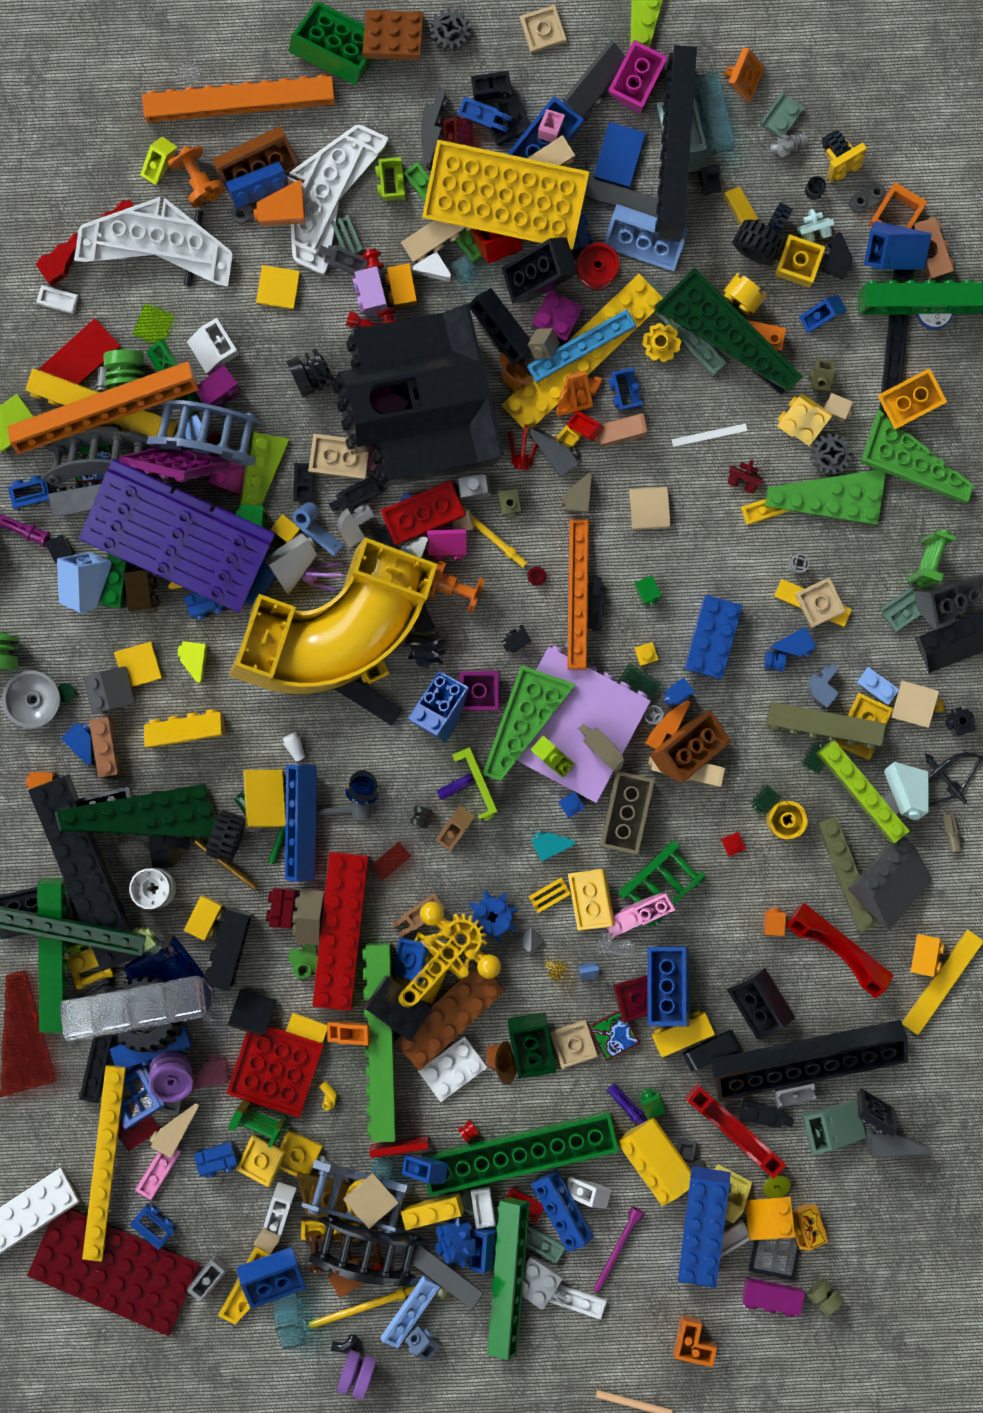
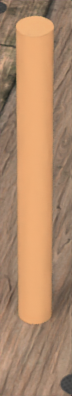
[596,1390,672,1413]

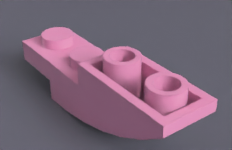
[606,892,676,938]

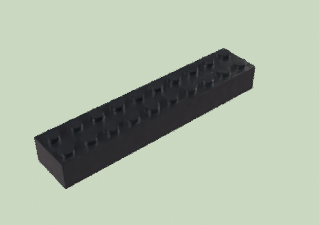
[654,45,697,242]
[28,774,139,971]
[711,1020,908,1101]

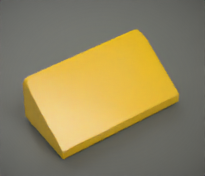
[723,186,758,226]

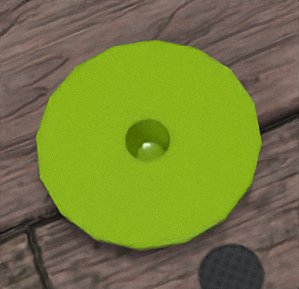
[763,1175,791,1198]

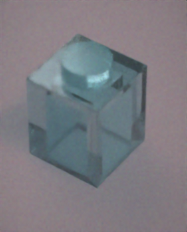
[369,1156,394,1180]

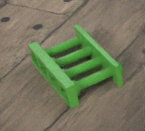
[907,529,956,588]

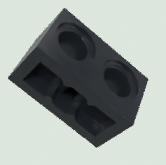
[471,71,512,102]

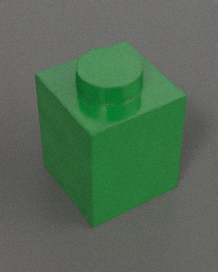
[633,575,662,606]

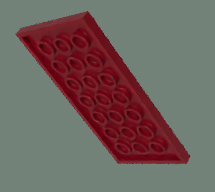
[27,1208,200,1336]

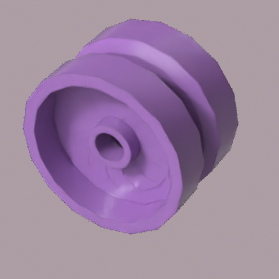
[149,1051,193,1102]
[336,1350,376,1400]

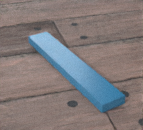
[527,309,636,383]

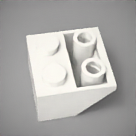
[187,318,239,374]

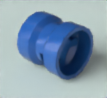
[764,651,786,672]

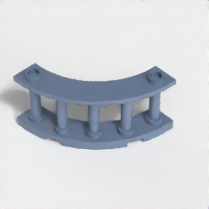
[147,399,263,466]
[301,1160,416,1234]

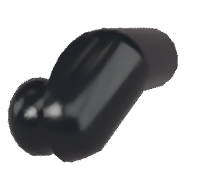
[331,1334,358,1353]

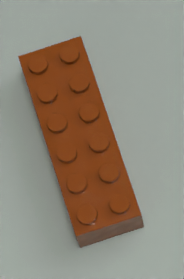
[393,963,505,1071]

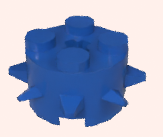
[469,891,518,942]
[435,1217,476,1268]

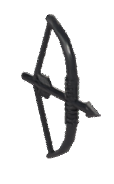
[925,752,983,808]

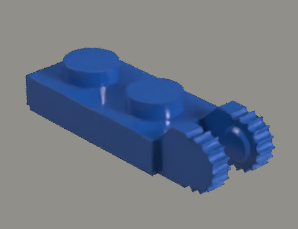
[457,96,512,133]

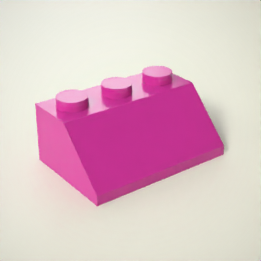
[608,40,668,115]

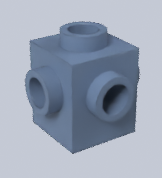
[405,1326,440,1361]

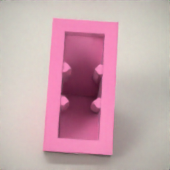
[538,109,565,142]

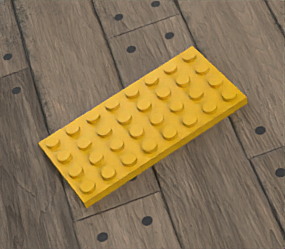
[422,139,590,250]

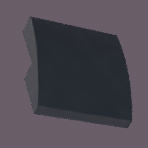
[488,93,531,145]

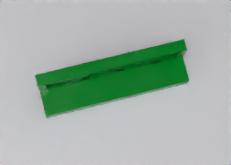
[146,339,202,416]

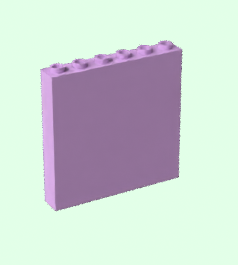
[517,645,650,803]

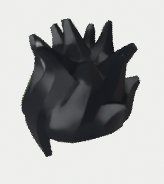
[403,632,445,669]

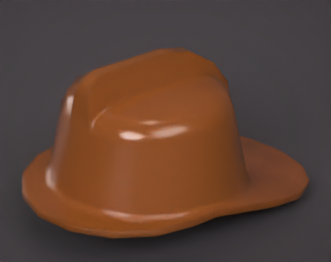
[499,352,532,393]
[486,1041,516,1085]

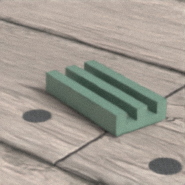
[331,215,363,254]

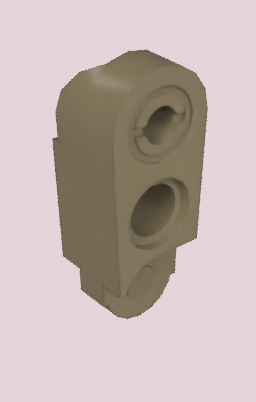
[578,723,624,774]

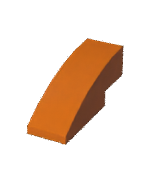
[644,700,691,750]
[327,1021,370,1046]

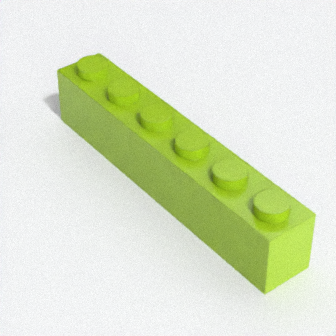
[817,741,909,843]

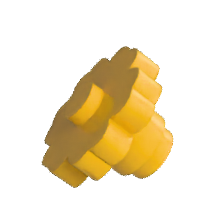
[642,323,682,363]

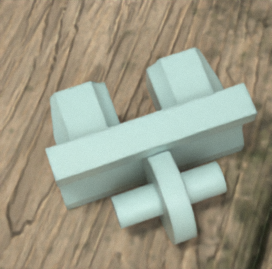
[796,209,834,242]

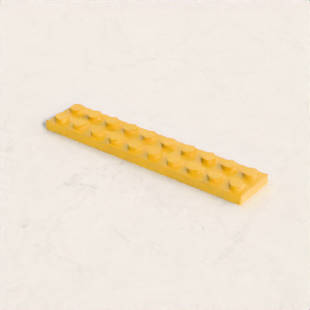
[501,274,663,434]

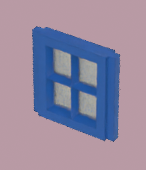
[120,1065,165,1130]

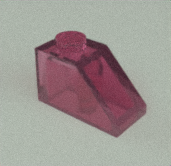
[192,1055,231,1090]

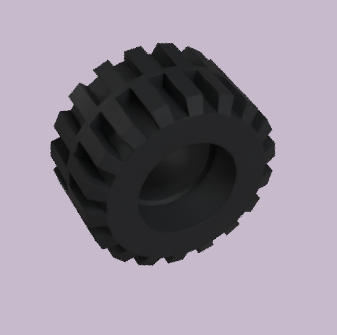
[732,219,785,266]
[206,810,246,863]

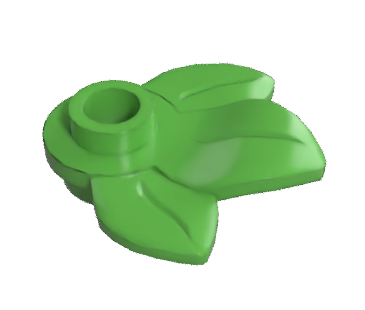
[289,944,318,980]

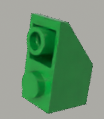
[638,1087,666,1120]

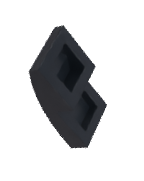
[293,463,314,502]

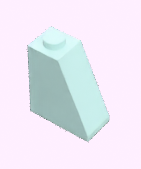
[884,762,928,820]

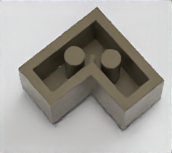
[293,889,324,946]

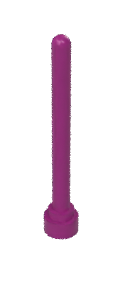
[593,1206,645,1293]

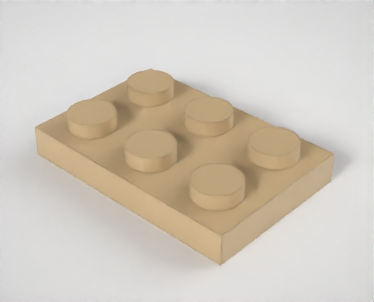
[308,434,370,480]

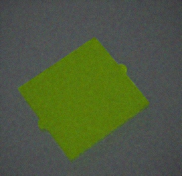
[132,303,174,344]

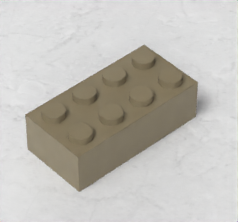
[599,771,655,855]

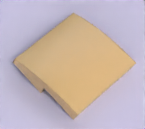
[629,487,670,530]

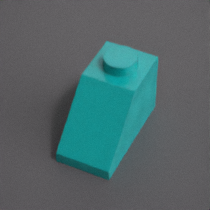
[531,830,576,862]

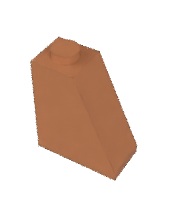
[595,413,647,447]

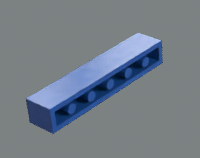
[285,764,317,882]

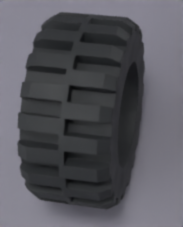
[108,977,187,1053]

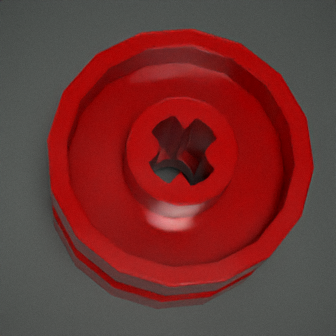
[576,243,619,290]

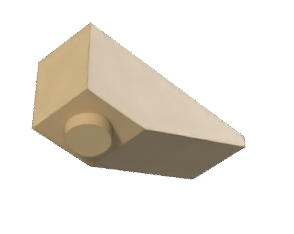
[150,1103,200,1158]

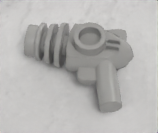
[770,134,808,157]

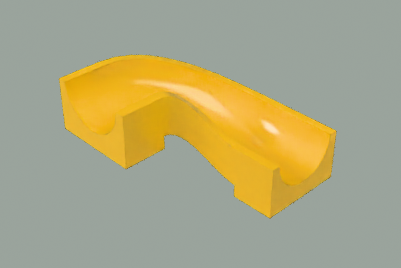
[228,538,438,694]

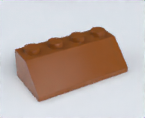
[212,126,299,200]
[650,710,731,783]

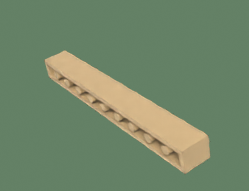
[401,135,575,263]

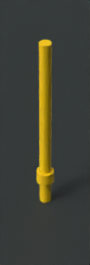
[462,506,528,568]
[308,1285,416,1329]

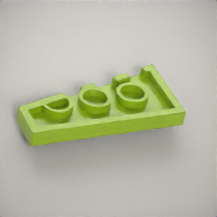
[239,432,289,508]

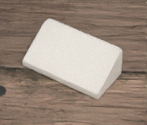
[401,537,428,558]

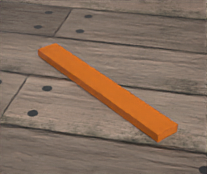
[567,519,589,670]

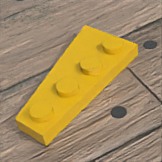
[218,1246,272,1325]

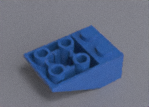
[864,221,932,269]
[408,671,469,743]

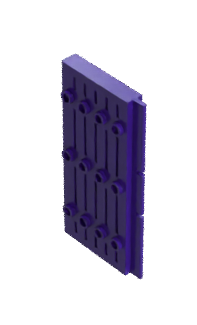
[79,459,275,613]

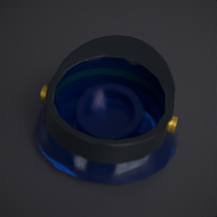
[345,770,379,805]

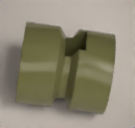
[806,1278,844,1316]

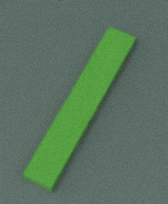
[403,162,482,263]

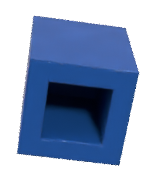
[558,791,585,818]

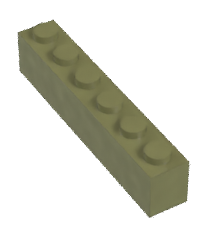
[766,702,886,750]
[815,816,878,932]

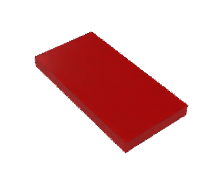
[39,318,121,385]
[380,480,466,546]

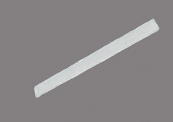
[672,423,747,447]

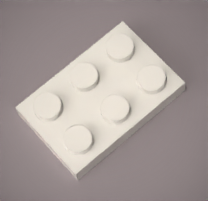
[418,1036,487,1102]

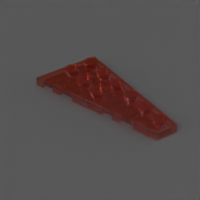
[0,969,57,1098]

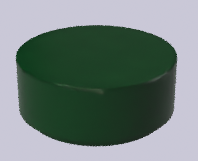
[58,683,76,703]

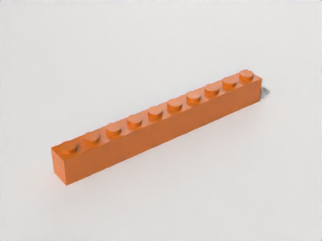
[142,74,335,123]
[7,361,199,455]

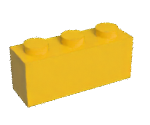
[651,1010,715,1058]
[401,1192,465,1230]

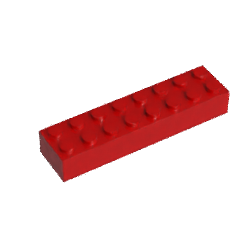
[312,851,369,1011]

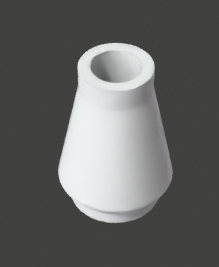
[282,732,306,762]

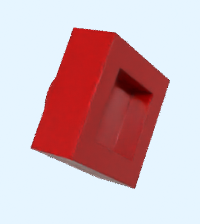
[720,831,746,857]

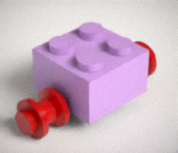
[352,248,398,324]

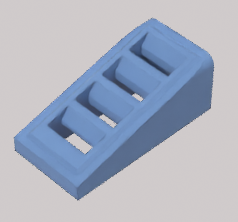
[578,962,599,980]

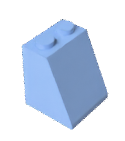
[57,552,112,613]

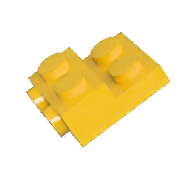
[777,393,832,446]

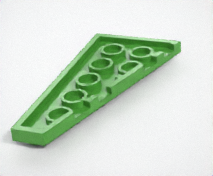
[860,410,973,504]
[765,470,886,525]
[482,665,576,781]

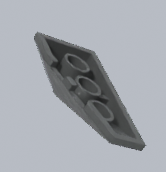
[914,573,983,629]

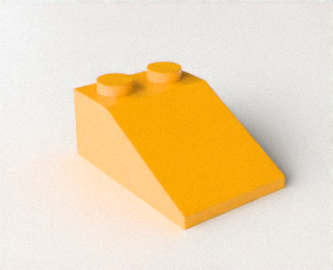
[877,368,947,429]

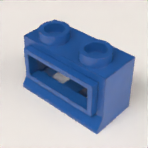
[608,367,643,412]
[8,475,52,511]
[662,678,696,707]
[129,1203,177,1250]

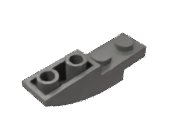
[421,87,449,169]

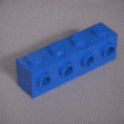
[531,1169,594,1252]

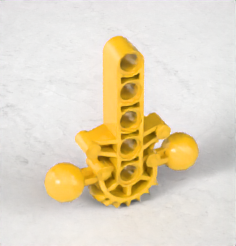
[399,901,501,1007]

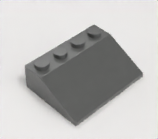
[848,836,932,931]

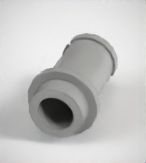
[95,367,110,392]

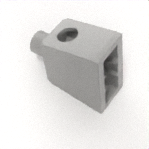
[454,474,493,501]

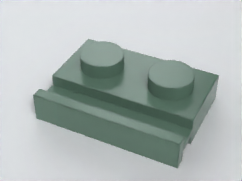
[760,91,805,137]
[879,587,921,632]

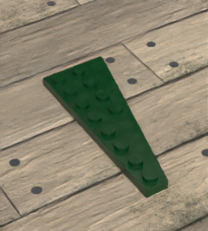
[653,267,803,391]
[55,784,216,839]

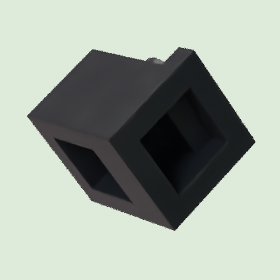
[501,625,532,654]

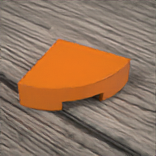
[588,377,603,396]

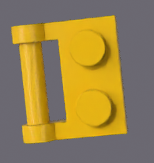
[66,948,115,990]

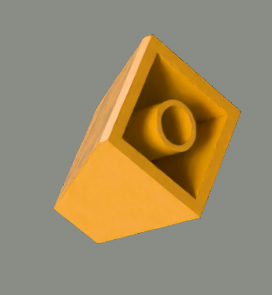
[745,1197,795,1240]

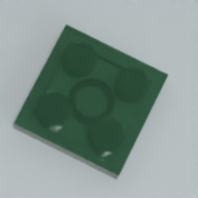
[616,663,662,701]

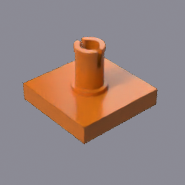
[724,47,765,102]

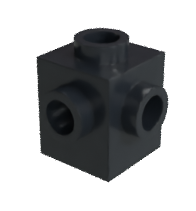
[945,707,976,737]

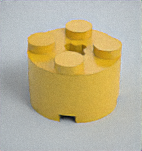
[723,273,767,317]
[766,800,808,839]

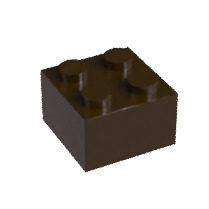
[124,570,160,614]

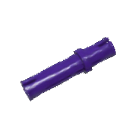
[606,1083,648,1125]

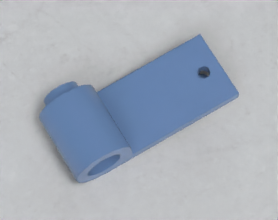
[292,502,344,556]

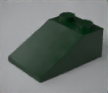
[508,1012,556,1079]

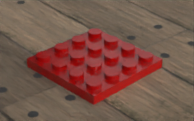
[226,1025,324,1118]

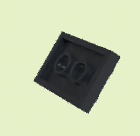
[364,976,431,1042]
[857,1088,897,1137]

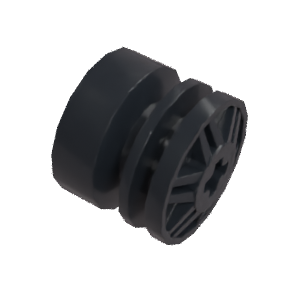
[286,348,332,398]

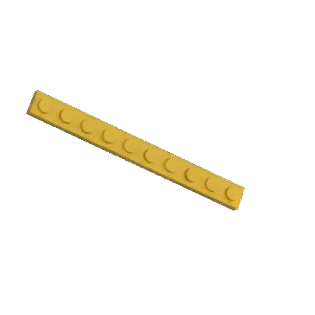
[82,1065,126,1262]

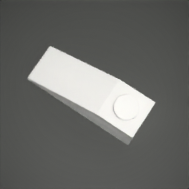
[263,1182,296,1245]

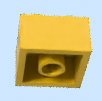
[774,234,825,288]

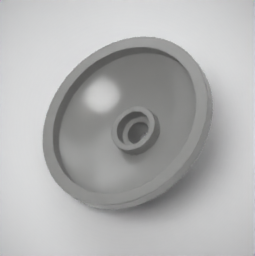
[2,670,60,728]

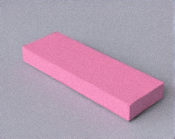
[135,1147,182,1200]

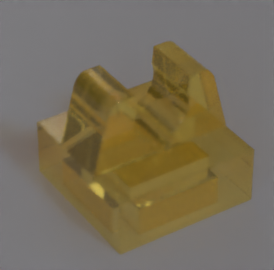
[544,959,568,981]

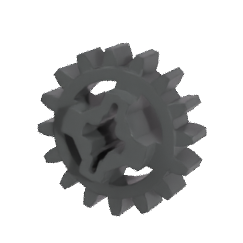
[430,8,471,52]
[810,433,853,475]

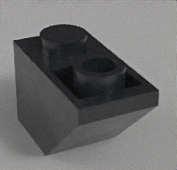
[820,232,853,280]

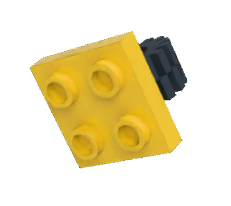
[822,130,867,183]

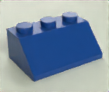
[236,1247,306,1309]

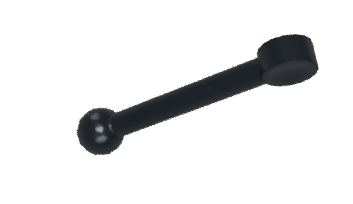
[75,978,112,1002]

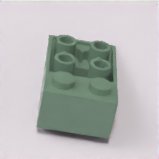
[801,1100,866,1155]

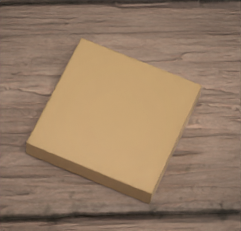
[519,5,567,54]
[794,577,846,628]
[892,680,940,728]
[550,1019,598,1069]
[343,1173,399,1228]

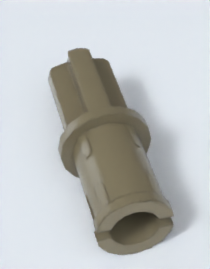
[943,813,962,852]

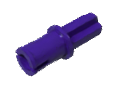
[437,773,475,800]

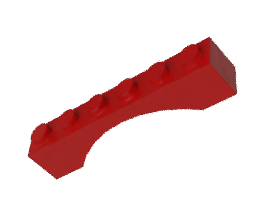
[35,199,134,287]
[785,902,894,999]
[685,1083,786,1179]

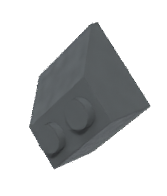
[83,666,136,714]

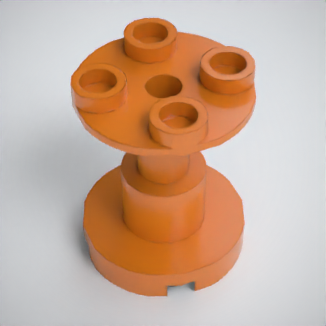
[168,145,225,208]
[428,561,485,613]

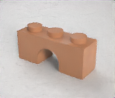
[911,217,955,280]
[89,717,121,778]

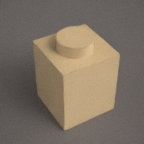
[824,393,854,422]

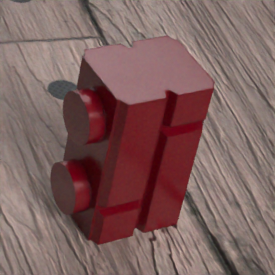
[266,887,297,929]

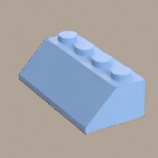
[604,204,689,271]

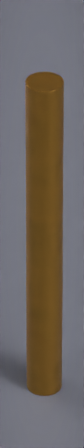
[193,838,258,890]

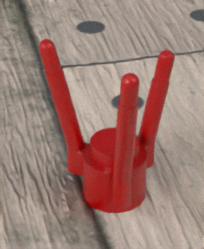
[509,425,538,471]

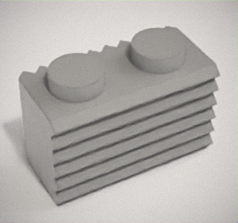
[188,1256,229,1302]

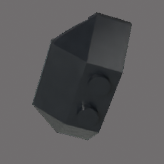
[149,791,190,868]

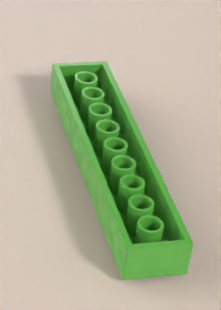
[363,942,397,1142]

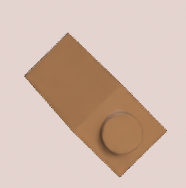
[435,805,475,851]

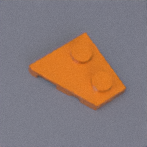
[556,371,593,416]

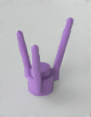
[302,562,343,592]

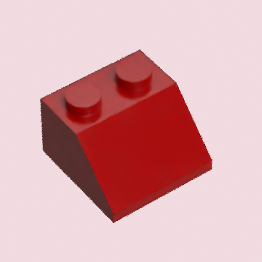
[470,229,523,264]

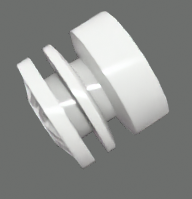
[129,868,176,909]

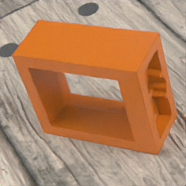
[868,182,927,229]

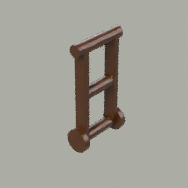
[305,1226,383,1273]

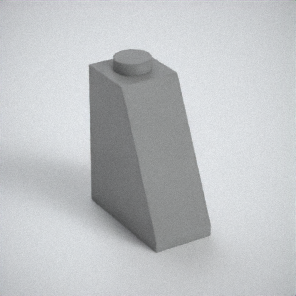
[264,533,317,594]

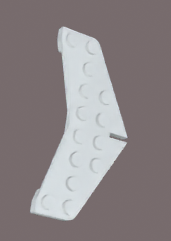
[287,125,389,276]
[74,197,232,287]

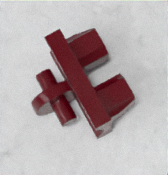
[727,460,763,494]

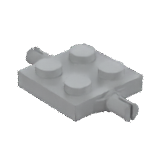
[522,1255,567,1310]

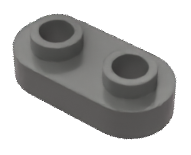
[849,183,886,213]
[231,198,264,225]

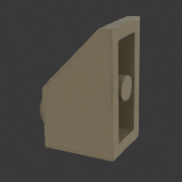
[562,473,592,514]

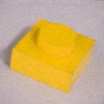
[634,642,659,666]

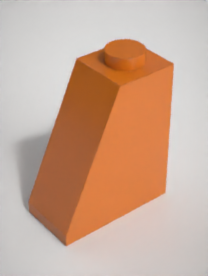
[254,180,305,227]

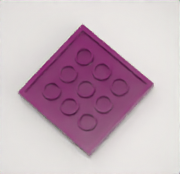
[119,448,229,482]

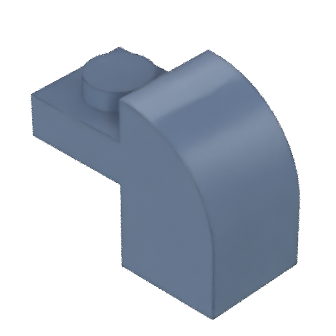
[808,663,839,708]

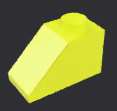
[140,137,178,185]
[178,641,208,683]

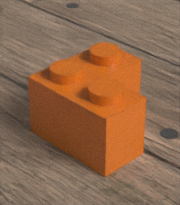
[673,1314,717,1367]

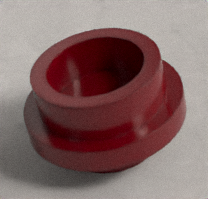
[527,566,546,586]

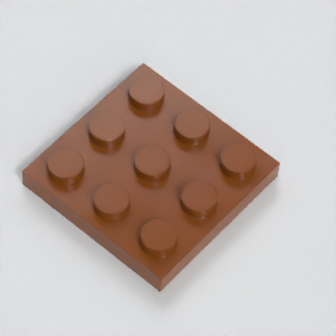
[363,10,423,61]

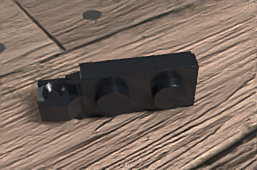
[329,476,382,512]
[587,576,606,631]
[738,1099,794,1128]

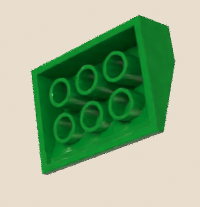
[289,1,372,86]

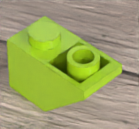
[530,736,575,778]

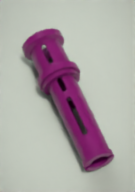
[0,514,51,548]

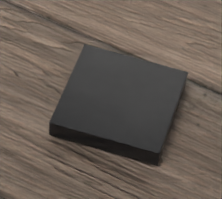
[228,989,277,1037]

